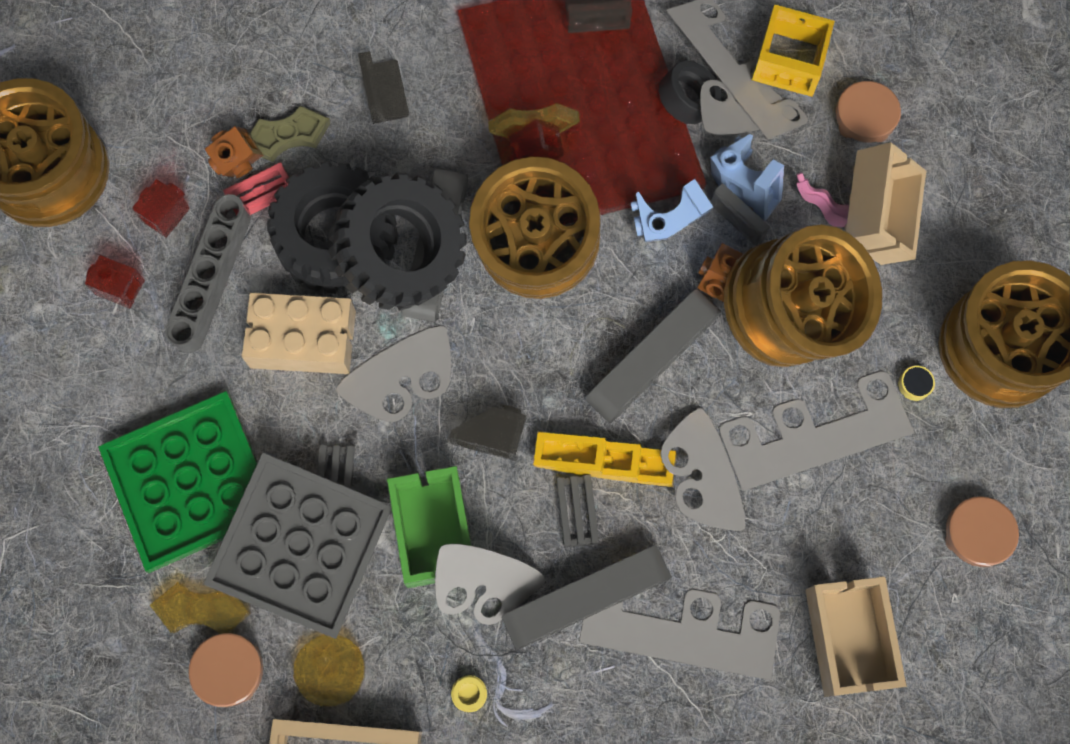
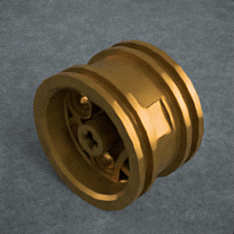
[0,78,110,227]
[469,157,600,299]
[724,224,882,367]
[938,260,1070,408]

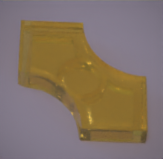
[488,103,580,141]
[150,582,251,634]

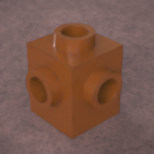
[205,126,264,178]
[697,243,743,302]

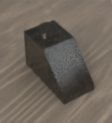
[449,405,526,461]

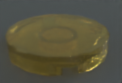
[293,634,366,707]

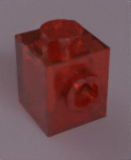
[509,119,564,161]
[132,179,190,238]
[84,255,145,309]

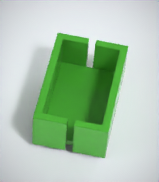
[387,466,471,588]

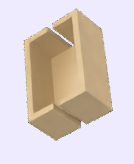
[845,142,926,265]
[242,293,356,374]
[805,577,907,697]

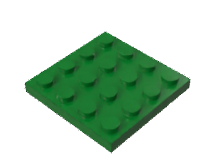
[98,391,258,573]

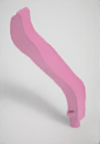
[796,172,849,228]

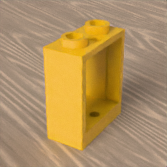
[752,4,835,97]

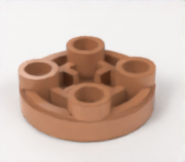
[836,81,901,142]
[945,497,1019,567]
[189,633,263,707]

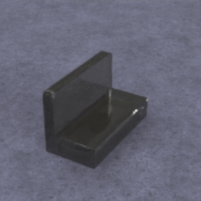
[565,0,632,33]
[358,51,409,124]

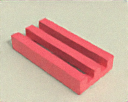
[223,162,289,216]

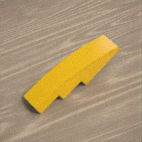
[533,432,677,487]

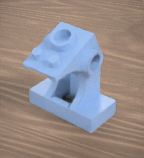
[710,134,784,221]
[631,179,713,242]

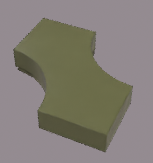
[249,106,330,162]

